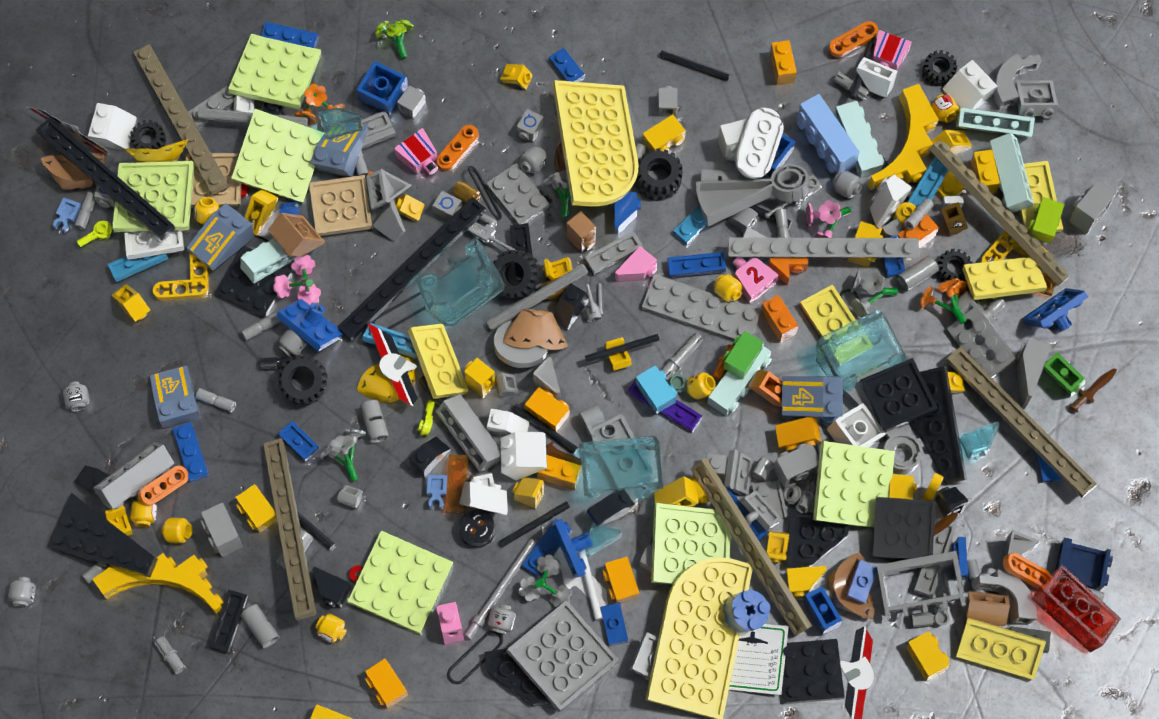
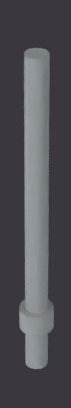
[465,538,537,640]

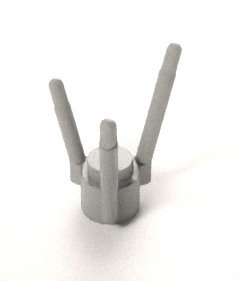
[581,283,604,322]

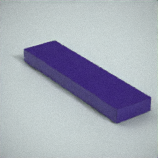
[627,379,702,433]

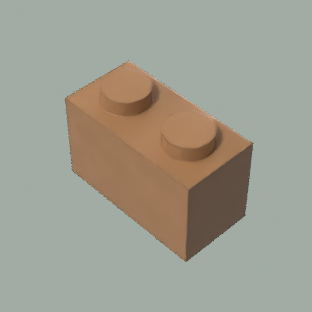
[567,211,596,253]
[965,591,1010,627]

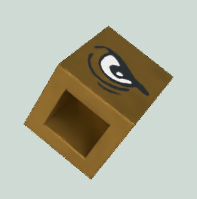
[941,202,968,235]

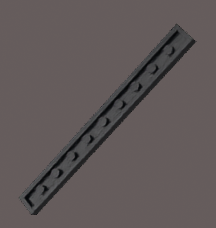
[36,118,176,241]
[338,197,486,341]

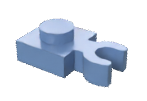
[53,198,82,233]
[427,474,448,509]

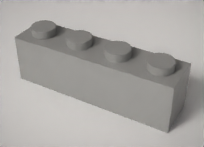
[436,394,501,472]
[93,443,175,509]

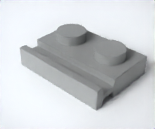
[355,111,396,149]
[724,449,754,496]
[751,479,788,519]

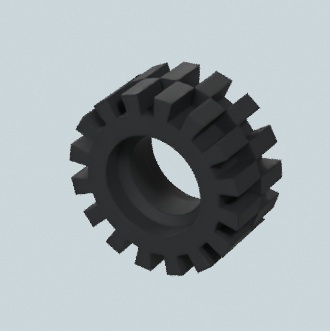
[922,50,957,86]
[130,120,166,154]
[937,248,973,281]

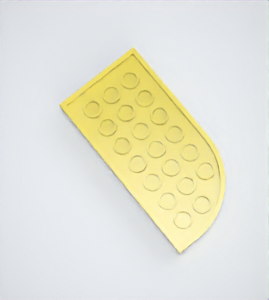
[552,80,638,206]
[645,558,753,719]

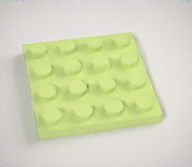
[228,34,321,110]
[231,109,325,204]
[112,161,195,232]
[813,441,895,528]
[651,503,730,585]
[348,531,453,635]

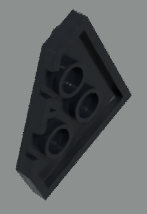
[786,510,849,569]
[484,648,551,706]

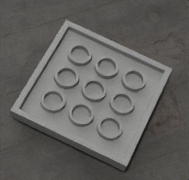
[506,600,619,712]

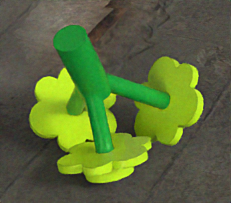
[375,20,414,58]

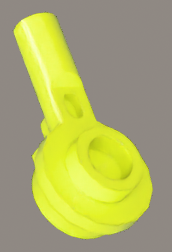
[77,221,113,248]
[417,400,435,436]

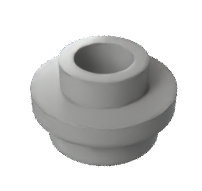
[783,485,801,505]

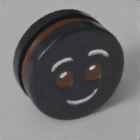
[459,510,496,549]

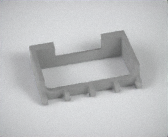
[877,551,966,620]

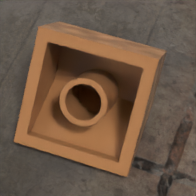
[268,213,325,257]

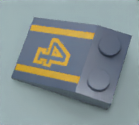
[311,118,369,177]
[186,203,254,271]
[150,365,201,429]
[782,376,843,417]

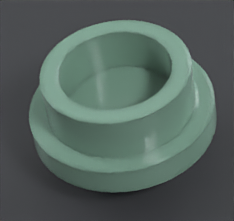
[668,374,687,393]

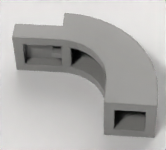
[994,54,1041,110]
[971,570,1037,625]

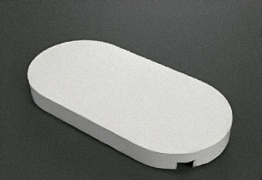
[735,108,783,179]

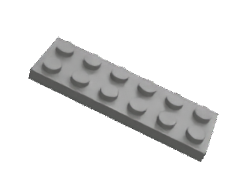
[641,274,762,341]

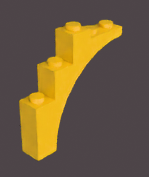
[867,84,939,190]
[93,553,223,615]

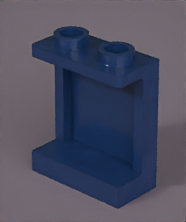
[1053,537,1113,591]

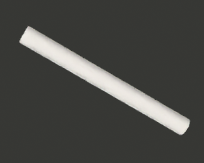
[578,549,603,621]

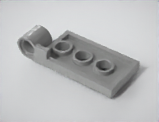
[947,291,1018,378]
[579,404,653,490]

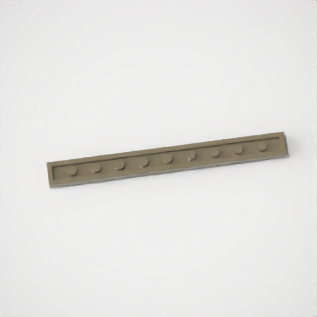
[133,44,229,195]
[929,140,1070,286]
[946,347,1097,498]
[264,438,317,620]
[691,458,812,637]

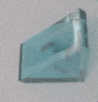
[586,523,622,557]

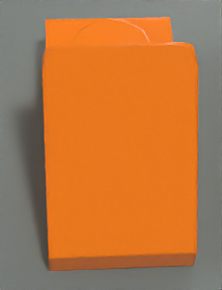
[768,257,808,285]

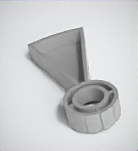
[696,164,809,226]
[843,361,923,474]

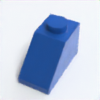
[614,192,641,234]

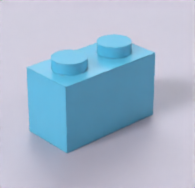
[635,365,677,414]

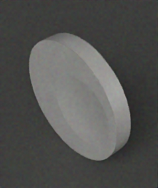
[493,320,549,368]

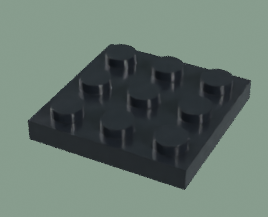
[214,246,293,318]
[860,358,938,433]
[872,497,936,559]
[782,639,845,704]

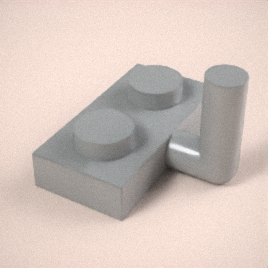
[741,490,782,531]

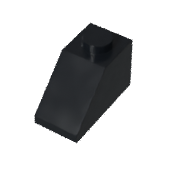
[554,283,589,330]
[409,437,451,477]
[74,465,110,495]
[935,486,969,517]
[587,489,635,527]
[312,566,351,608]

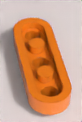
[829,21,878,58]
[437,125,479,172]
[138,466,188,506]
[1003,553,1052,590]

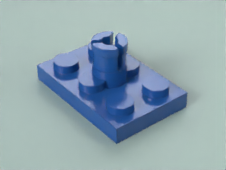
[1022,288,1088,331]
[276,299,343,352]
[550,519,593,578]

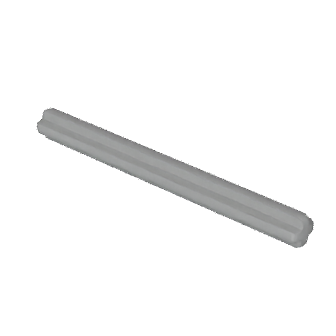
[198,108,308,127]
[487,264,588,330]

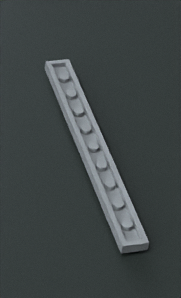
[728,238,919,258]

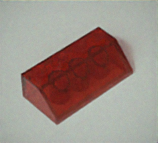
[1031,565,1121,653]

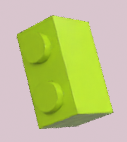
[1028,197,1065,244]

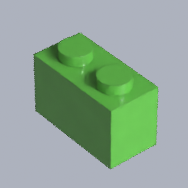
[723,331,764,379]
[1044,352,1085,397]

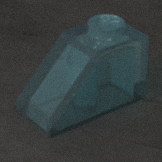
[318,108,362,140]
[960,422,1000,461]

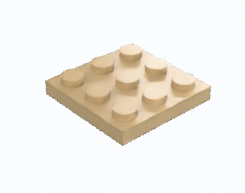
[186,153,242,208]
[309,175,373,236]

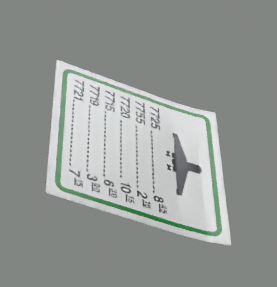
[729,624,788,695]

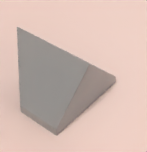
[366,169,412,210]
[372,199,406,241]
[533,357,560,399]
[1003,530,1039,569]

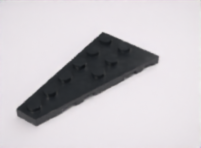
[913,366,967,484]
[47,493,158,578]

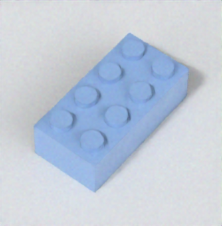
[797,94,860,176]

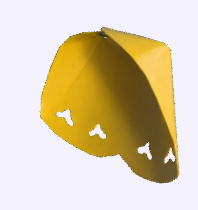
[124,139,189,162]
[357,353,416,403]

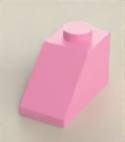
[615,246,657,282]

